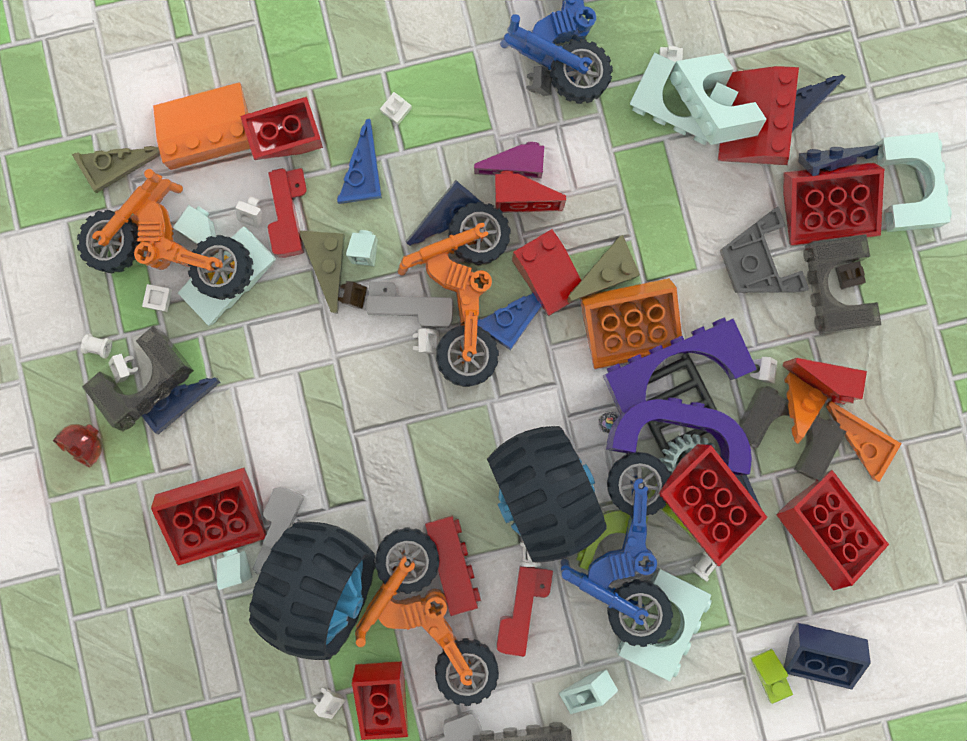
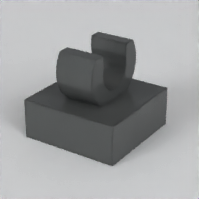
[526,66,552,96]

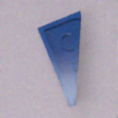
[337,119,382,204]
[477,293,542,351]

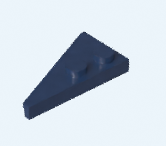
[792,74,846,133]
[798,145,879,176]
[405,180,482,246]
[130,377,221,435]

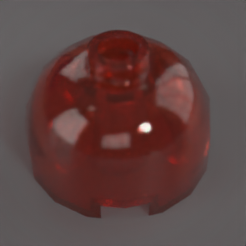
[53,424,103,468]

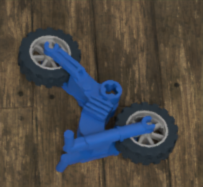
[500,0,613,104]
[560,452,673,647]

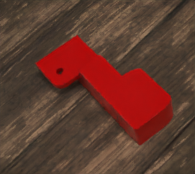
[268,168,307,258]
[496,565,553,657]

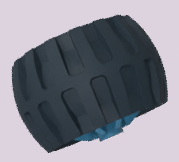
[487,426,607,562]
[249,522,375,660]

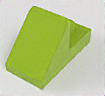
[751,649,793,704]

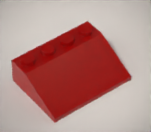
[718,66,799,165]
[783,163,885,245]
[659,444,768,567]
[151,467,266,566]
[776,470,889,591]

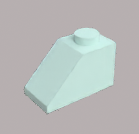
[173,205,216,244]
[346,230,378,266]
[217,549,252,590]
[559,670,618,714]

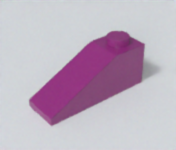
[474,142,544,179]

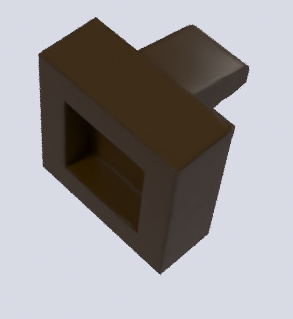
[835,261,866,290]
[338,281,367,309]

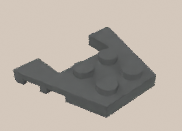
[720,207,809,293]

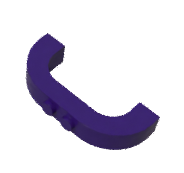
[606,398,752,476]

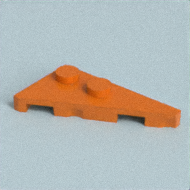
[784,372,827,444]
[825,401,902,482]

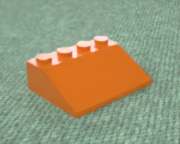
[153,82,250,170]
[580,278,682,369]

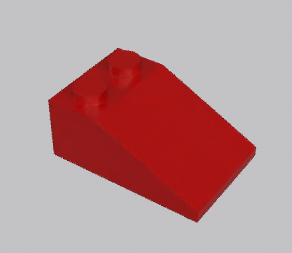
[240,96,323,160]
[495,171,566,213]
[512,229,582,316]
[783,358,867,405]
[352,661,408,740]

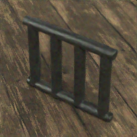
[647,353,718,457]

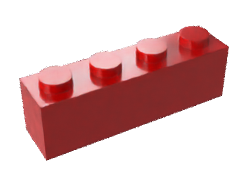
[425,515,481,616]

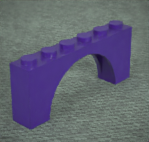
[603,317,757,414]

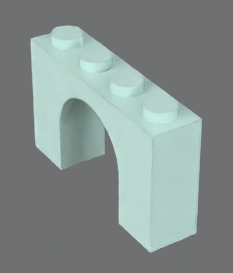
[630,52,738,145]
[670,53,766,145]
[875,132,952,232]
[616,567,712,681]

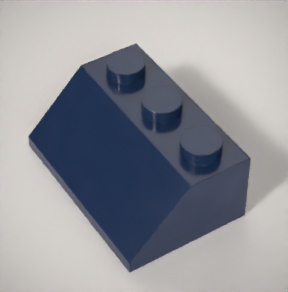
[784,623,871,690]

